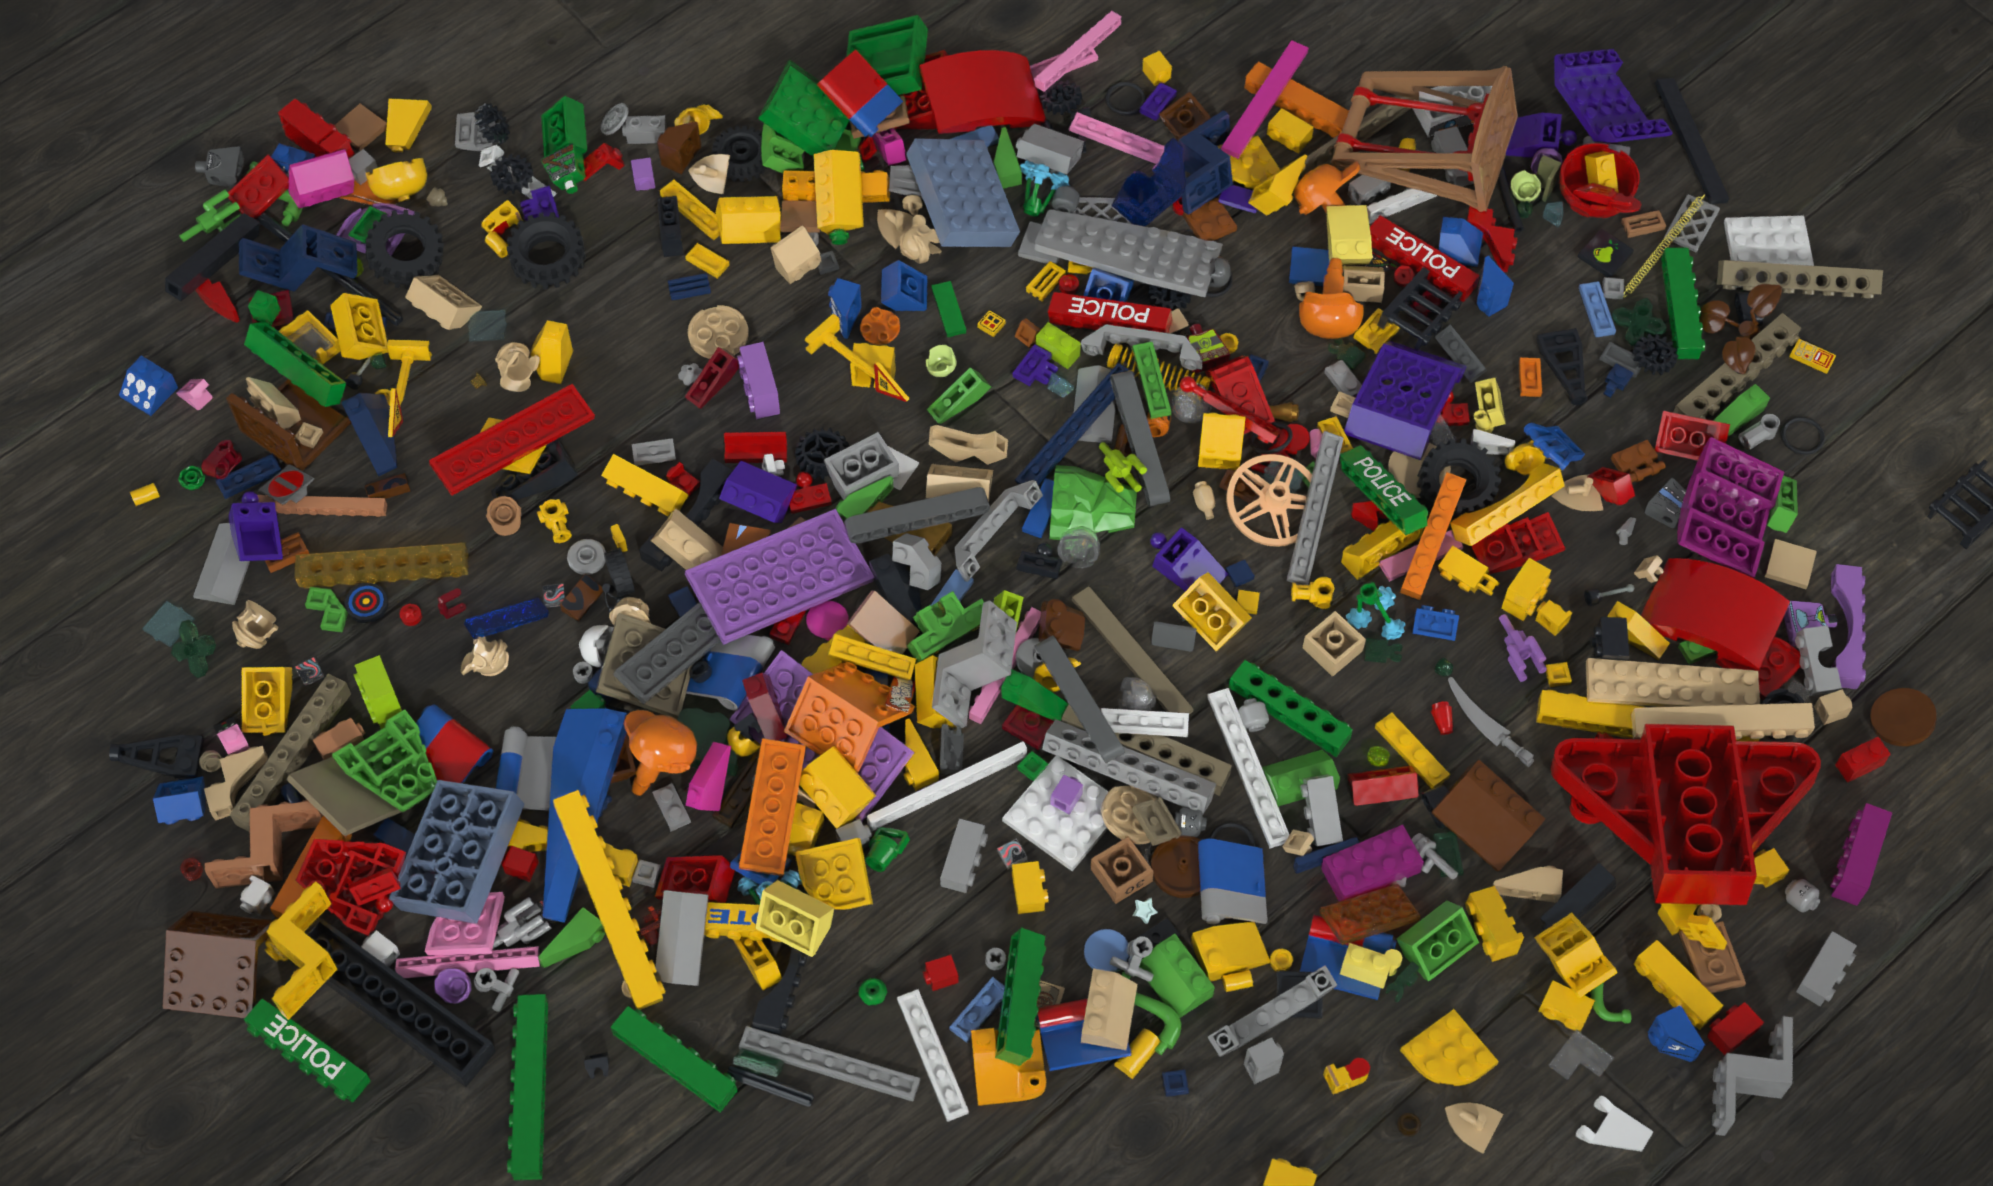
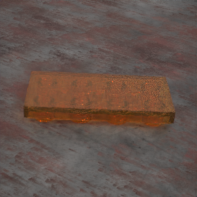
[1320,884,1421,945]

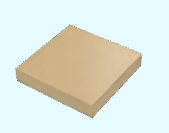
[1765,539,1817,589]

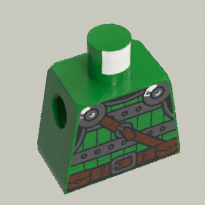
[541,143,585,194]

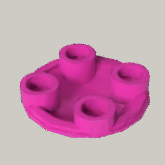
[806,601,849,641]

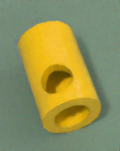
[485,232,508,258]
[130,483,160,506]
[1222,970,1253,992]

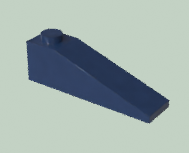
[341,393,397,476]

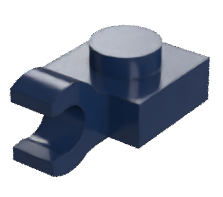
[1604,363,1634,398]

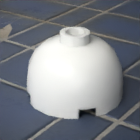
[579,625,614,668]

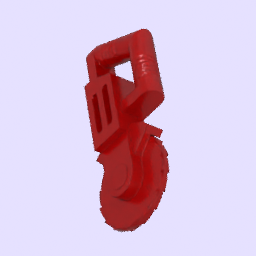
[1573,183,1641,213]
[1250,424,1310,478]

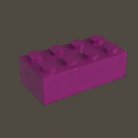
[1830,803,1892,906]
[1321,825,1424,906]

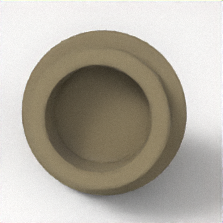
[426,187,448,207]
[199,750,222,772]

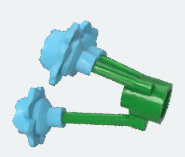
[1020,160,1070,217]
[1346,582,1405,640]

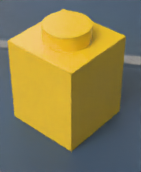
[1142,51,1172,86]

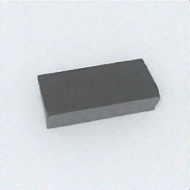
[1151,621,1197,652]

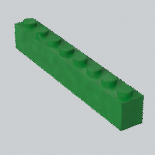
[507,994,548,1180]

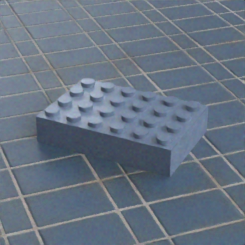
[906,139,1020,247]
[389,780,524,924]

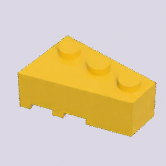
[1465,886,1524,962]

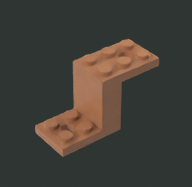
[205,799,323,888]

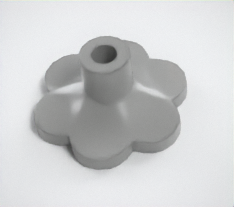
[678,363,702,386]

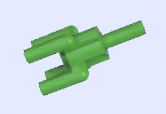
[179,190,241,242]

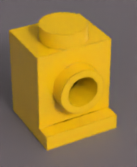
[1535,600,1572,636]

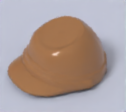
[486,496,521,536]

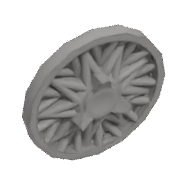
[601,103,629,135]
[567,539,606,575]

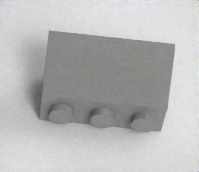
[824,432,899,500]

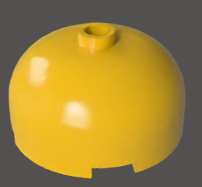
[365,158,427,202]

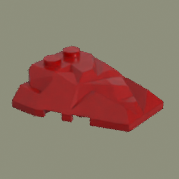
[295,839,406,936]

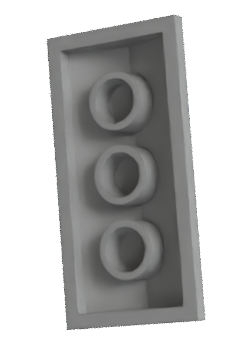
[1074,365,1116,444]
[193,523,250,605]
[654,890,709,986]

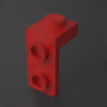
[584,143,625,181]

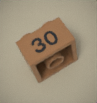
[1091,837,1153,904]

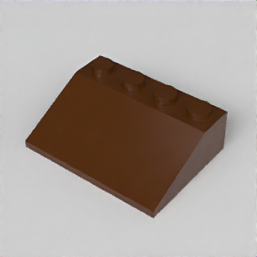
[1431,760,1545,872]

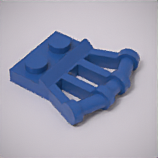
[1524,423,1585,471]

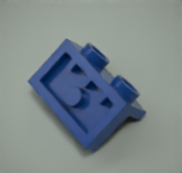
[1412,605,1459,641]

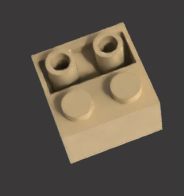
[1343,265,1385,303]

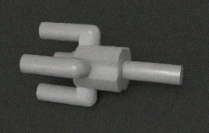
[492,897,552,950]

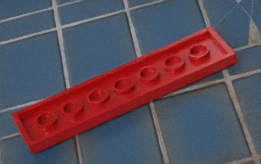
[429,384,595,496]

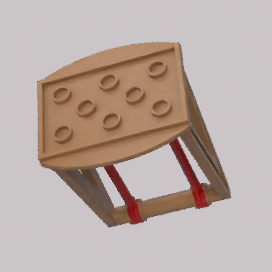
[1331,66,1518,212]

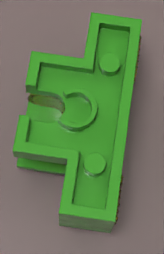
[907,591,984,663]

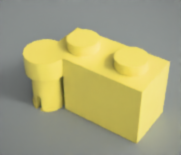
[1474,378,1505,433]
[1340,943,1402,989]

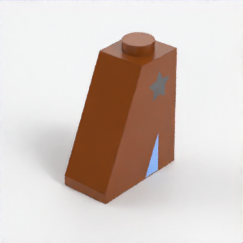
[721,523,771,556]

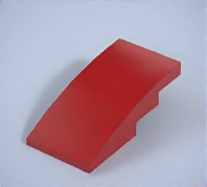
[1472,512,1566,574]

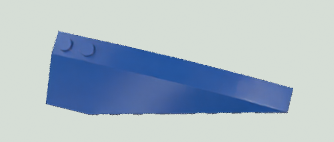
[543,709,627,923]

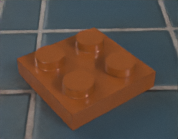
[1183,198,1237,241]

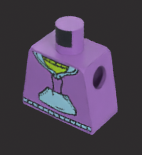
[1784,601,1837,646]

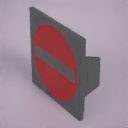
[259,464,314,505]

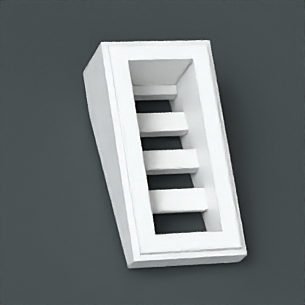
[1471,429,1515,455]

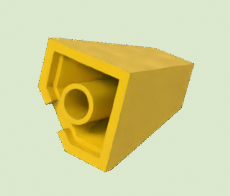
[385,99,432,153]
[530,320,573,384]

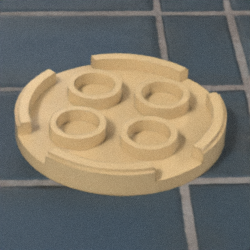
[688,305,749,359]
[1388,443,1451,498]
[1101,785,1158,844]

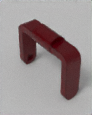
[438,588,466,619]

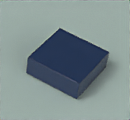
[1226,560,1255,588]
[1162,1069,1189,1097]

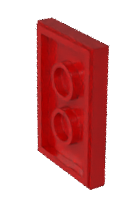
[228,155,289,219]

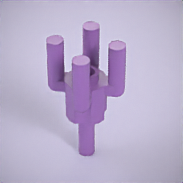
[1499,614,1547,682]

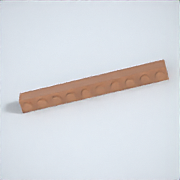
[258,495,387,517]

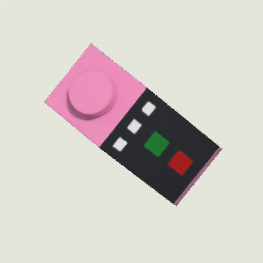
[213,717,250,755]

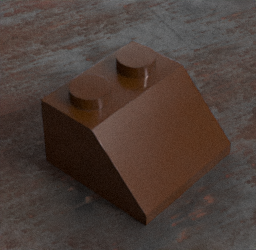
[657,121,701,174]

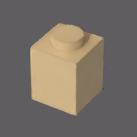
[1814,690,1853,725]

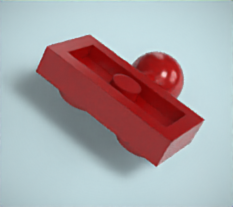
[1434,391,1470,427]
[789,472,832,514]
[349,867,401,912]

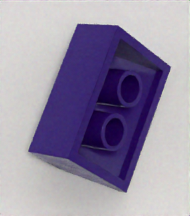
[719,461,797,523]

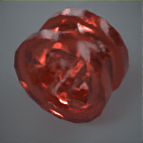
[180,858,203,880]

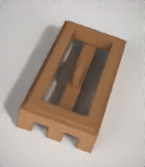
[1621,210,1666,238]

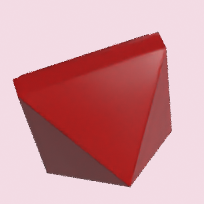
[859,136,878,163]

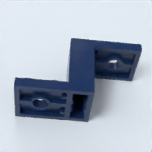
[1179,110,1233,215]
[239,224,357,292]

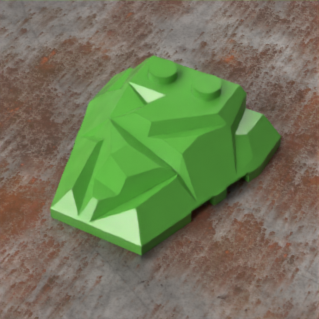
[1049,465,1137,541]
[332,710,437,812]

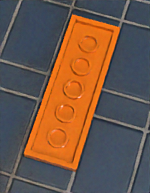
[739,738,806,876]

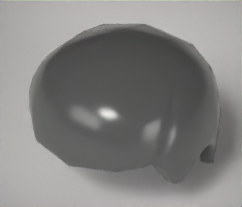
[1209,257,1231,287]

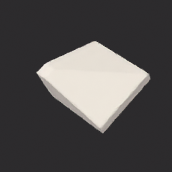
[479,145,504,167]

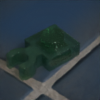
[1328,338,1366,370]
[1364,638,1403,663]

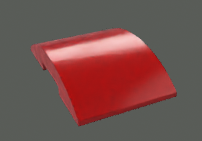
[919,50,1046,134]
[1640,558,1790,671]

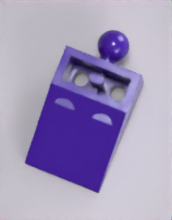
[1505,113,1577,158]
[228,491,283,561]
[1150,527,1228,592]

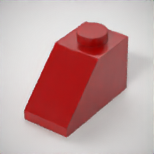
[1587,467,1635,505]

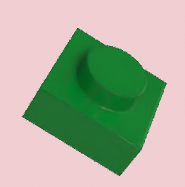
[1017,751,1048,782]

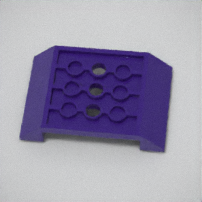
[1554,49,1673,142]
[1344,341,1467,460]

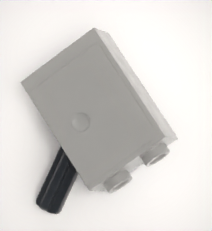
[1016,120,1084,174]

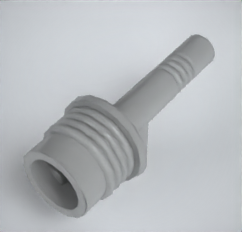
[1411,833,1458,880]

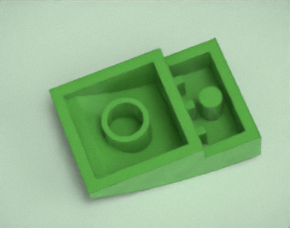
[761,123,804,173]

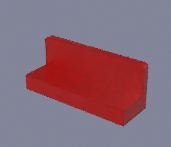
[724,432,787,463]
[1348,765,1418,806]

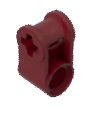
[201,440,242,479]

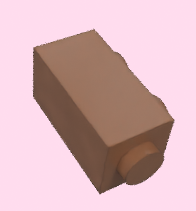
[313,718,365,760]

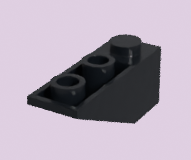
[657,196,684,257]

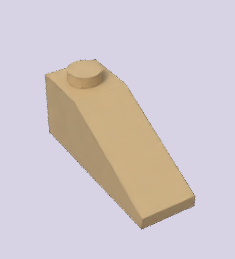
[1492,866,1563,903]

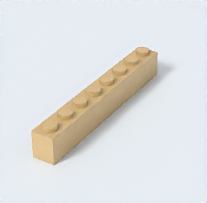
[1631,703,1815,740]

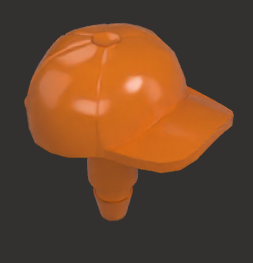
[1294,161,1360,215]
[1299,258,1364,339]
[624,710,697,796]

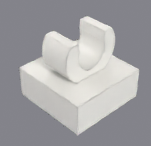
[762,454,785,476]

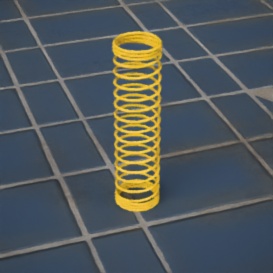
[1107,343,1210,402]

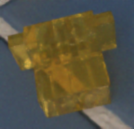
[470,373,487,389]

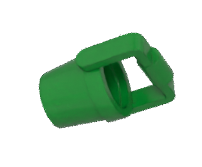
[865,827,910,872]

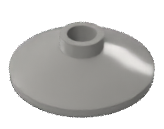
[1016,638,1043,679]

